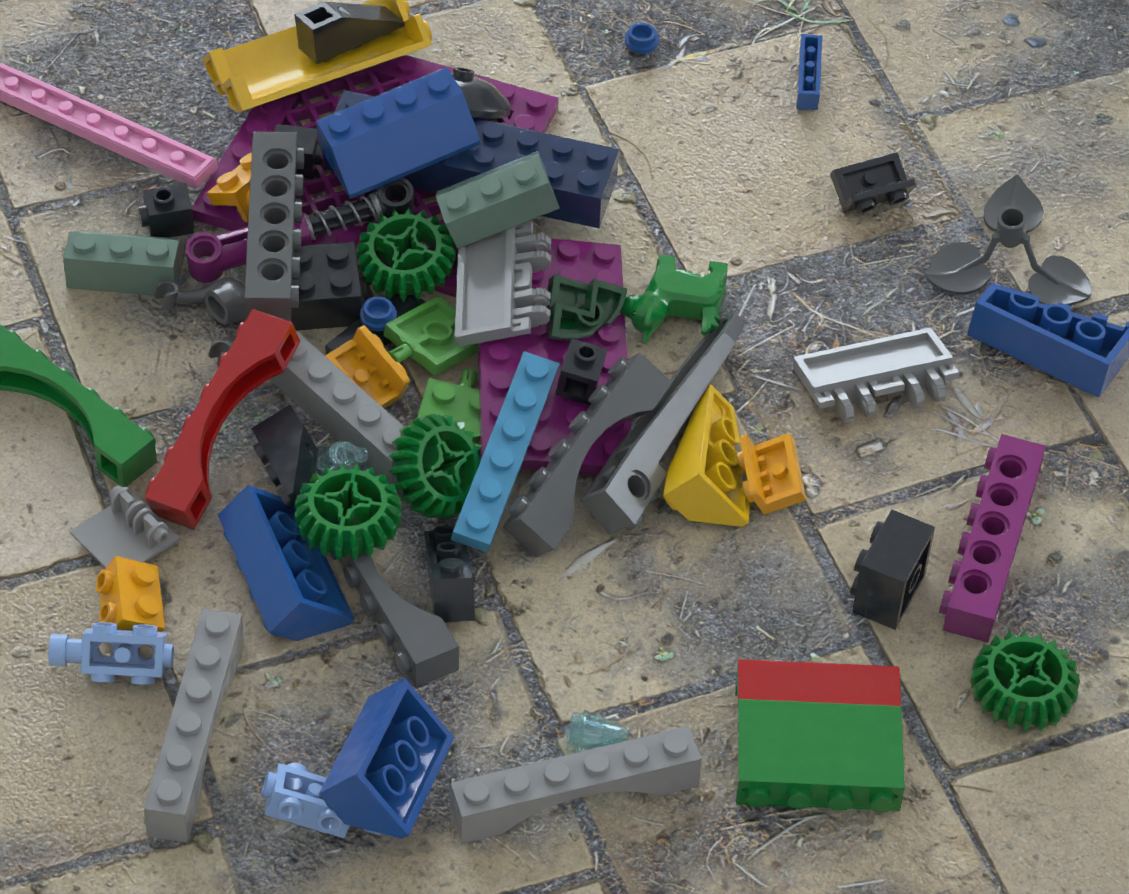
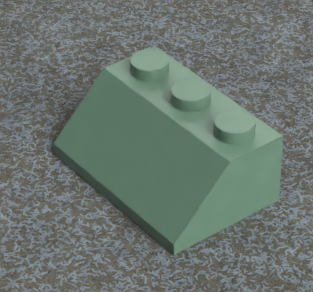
[436,151,560,249]
[63,230,187,295]

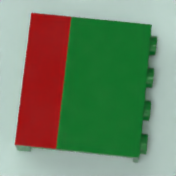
[735,659,905,812]

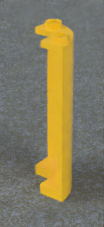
[202,0,432,112]

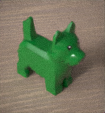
[620,254,728,345]

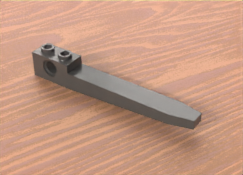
[580,313,745,534]

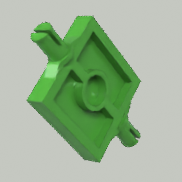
[384,296,478,376]
[417,368,480,458]

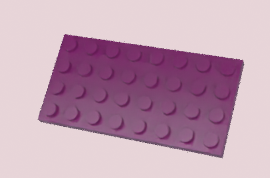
[478,238,631,475]

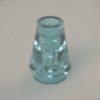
[566,710,629,750]

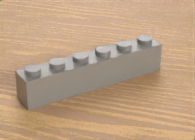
[270,331,404,484]

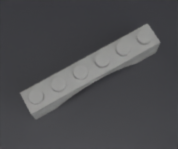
[144,608,244,843]
[450,726,702,844]

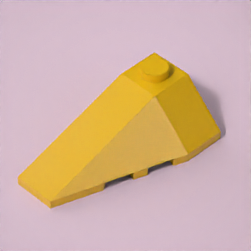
[663,383,751,527]

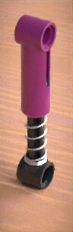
[185,177,414,283]

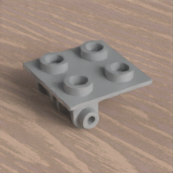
[70,485,180,568]

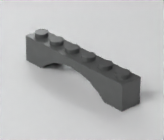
[503,352,673,557]
[330,507,459,687]

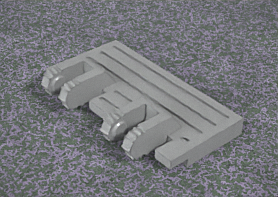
[455,220,551,347]
[793,327,960,423]

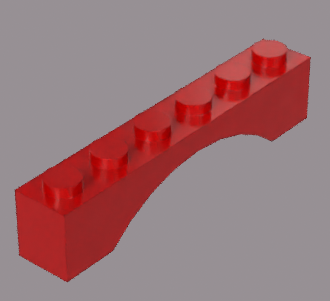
[144,309,300,530]

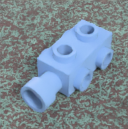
[48,622,174,685]
[261,763,381,838]

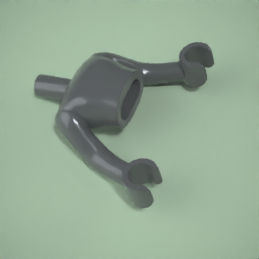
[154,277,246,366]

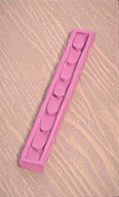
[0,63,218,189]

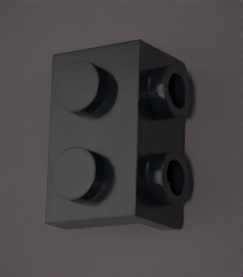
[830,152,917,214]

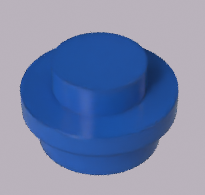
[625,23,659,54]
[360,296,397,331]

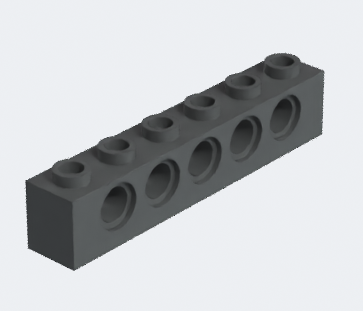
[245,132,304,322]

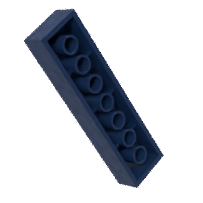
[323,90,619,229]

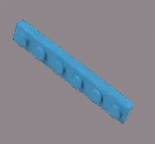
[451,351,560,553]

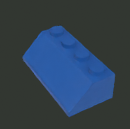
[316,67,481,199]
[218,485,355,641]
[319,678,455,839]

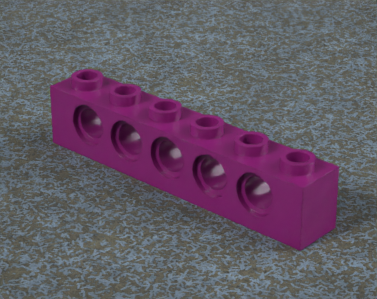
[939,434,1046,643]

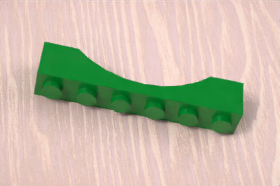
[0,325,157,487]

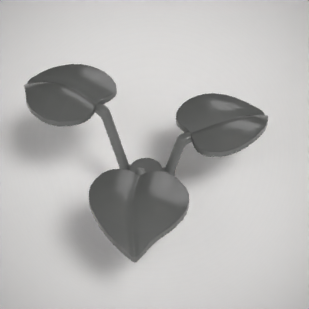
[925,175,1092,306]

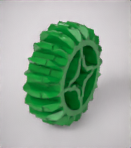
[356,207,456,302]
[388,414,482,519]
[295,463,401,561]
[970,630,1080,733]

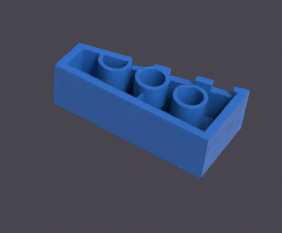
[967,283,1129,398]

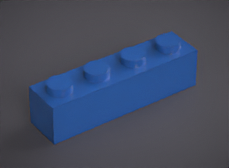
[796,34,823,110]

